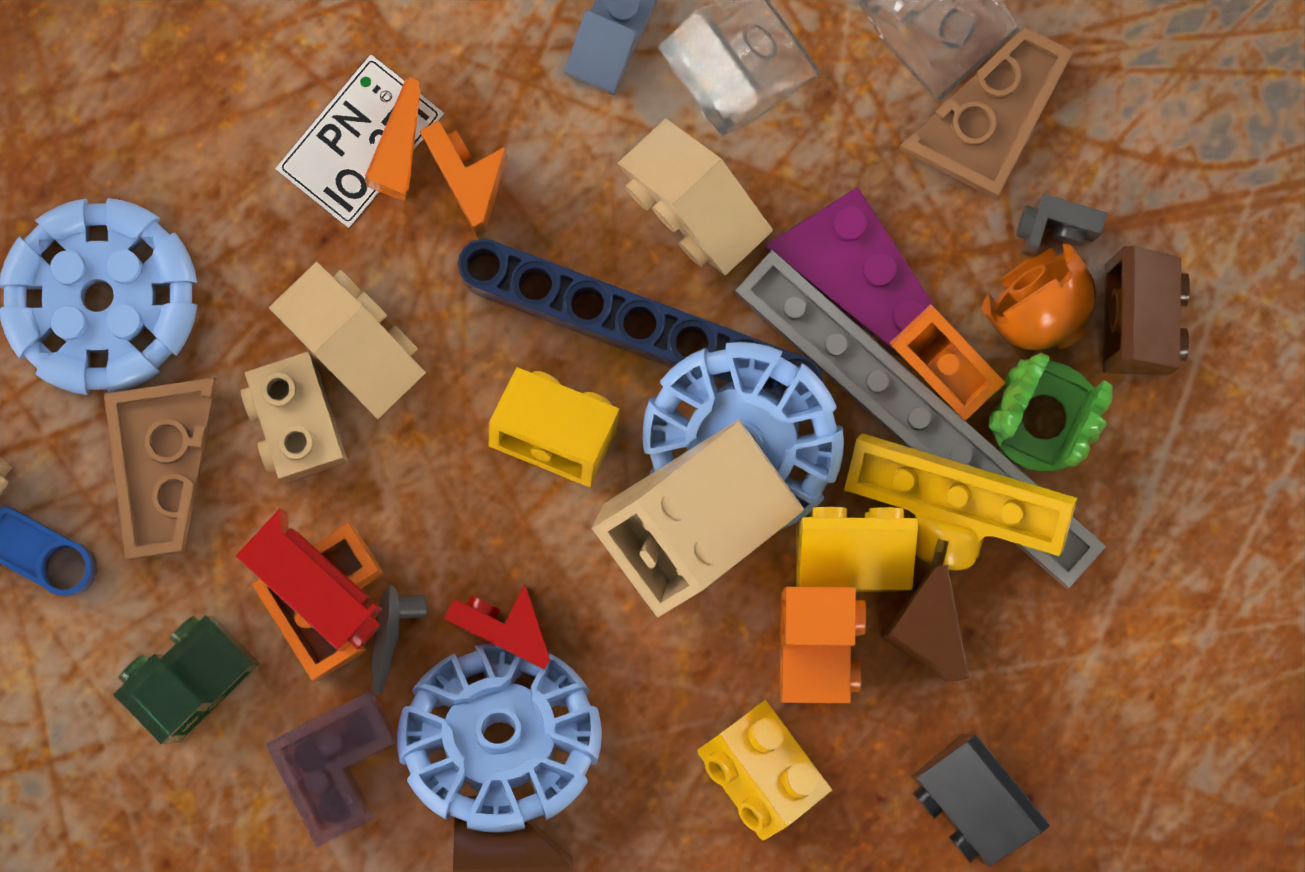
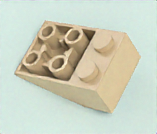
[592,419,804,618]

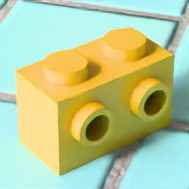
[488,367,620,488]

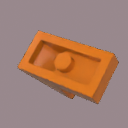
[420,120,507,236]
[890,304,1006,421]

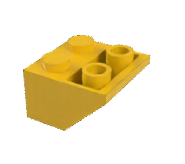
[796,507,918,592]

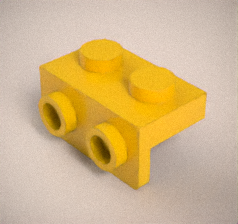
[697,699,832,840]

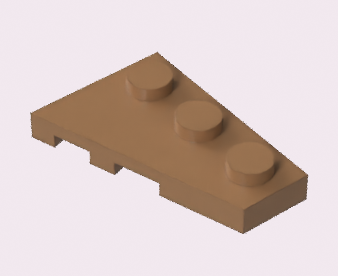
[898,26,1073,199]
[104,378,218,560]

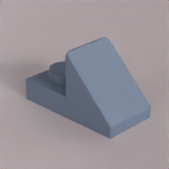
[564,0,658,95]

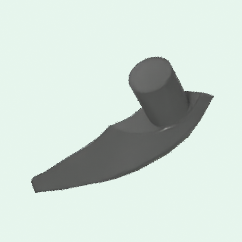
[372,585,427,693]

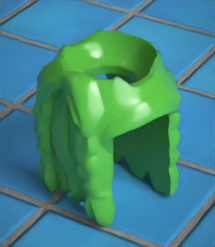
[988,353,1113,472]

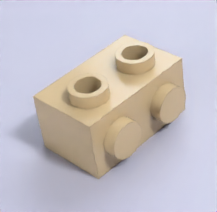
[241,351,349,483]

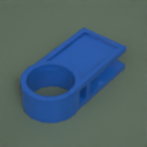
[0,505,97,597]

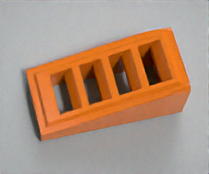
[365,77,421,202]

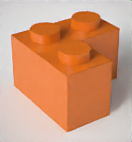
[252,523,385,681]
[780,587,866,704]

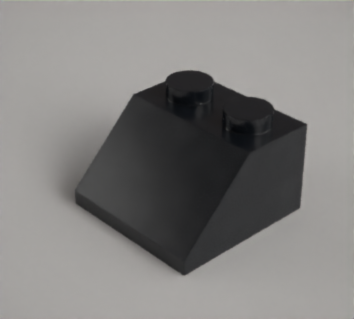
[911,734,1050,867]

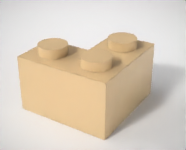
[618,118,773,275]
[269,261,426,419]

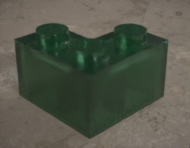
[113,615,260,744]

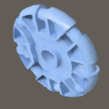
[0,198,197,395]
[642,342,844,530]
[397,643,602,833]

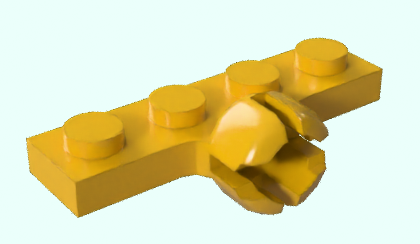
[844,433,1077,571]

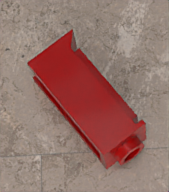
[235,508,382,651]

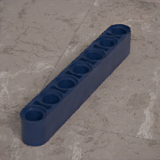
[458,239,823,399]

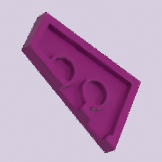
[764,187,938,357]

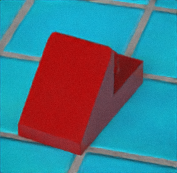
[444,584,550,670]

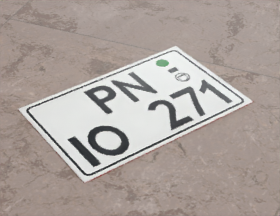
[275,55,444,228]

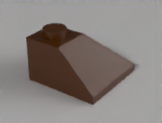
[453,795,573,872]

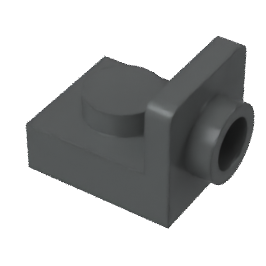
[1016,193,1107,256]

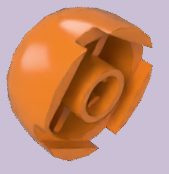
[981,244,1096,350]

